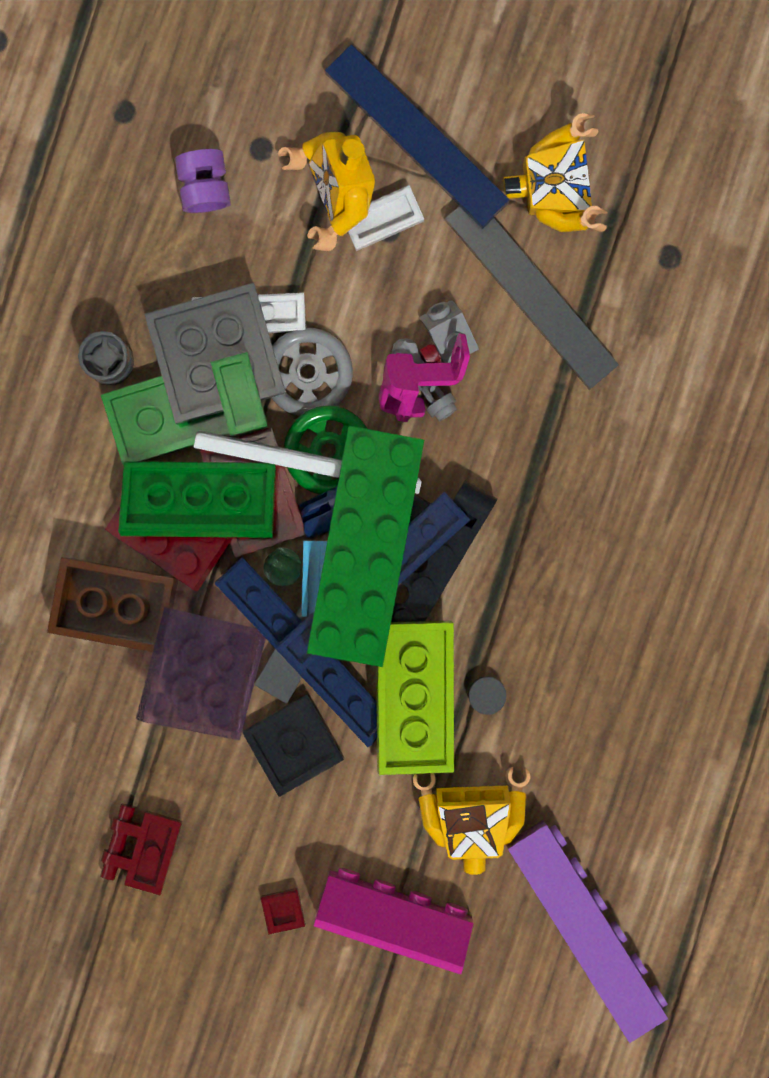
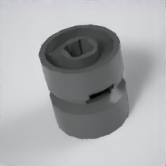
[78,331,134,386]

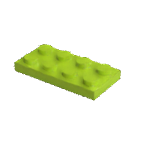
[376,621,454,775]

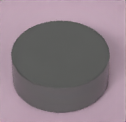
[468,676,506,715]

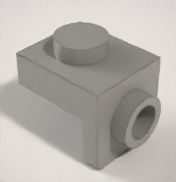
[420,300,479,363]

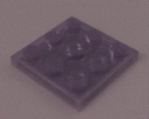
[136,607,266,740]

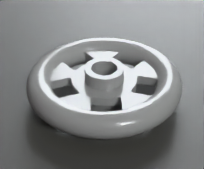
[272,328,353,416]

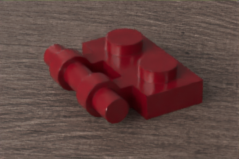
[100,803,183,895]

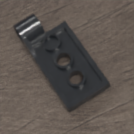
[391,480,497,622]

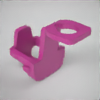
[378,333,470,422]

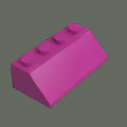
[313,868,474,975]

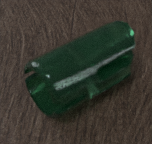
[264,548,301,588]

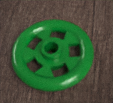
[284,405,368,494]

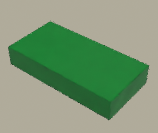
[210,352,268,437]

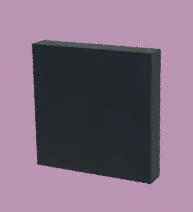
[242,694,344,797]

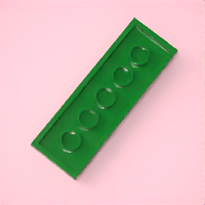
[307,426,425,667]

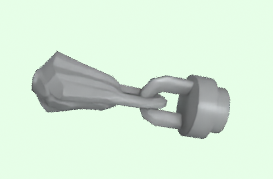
[391,338,457,422]

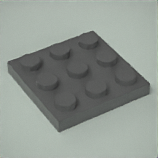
[144,283,286,425]

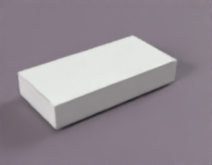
[348,185,424,251]

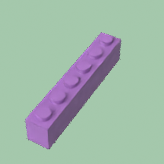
[506,820,668,1043]

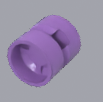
[175,149,231,213]

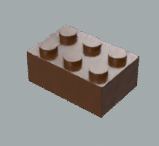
[47,557,178,654]

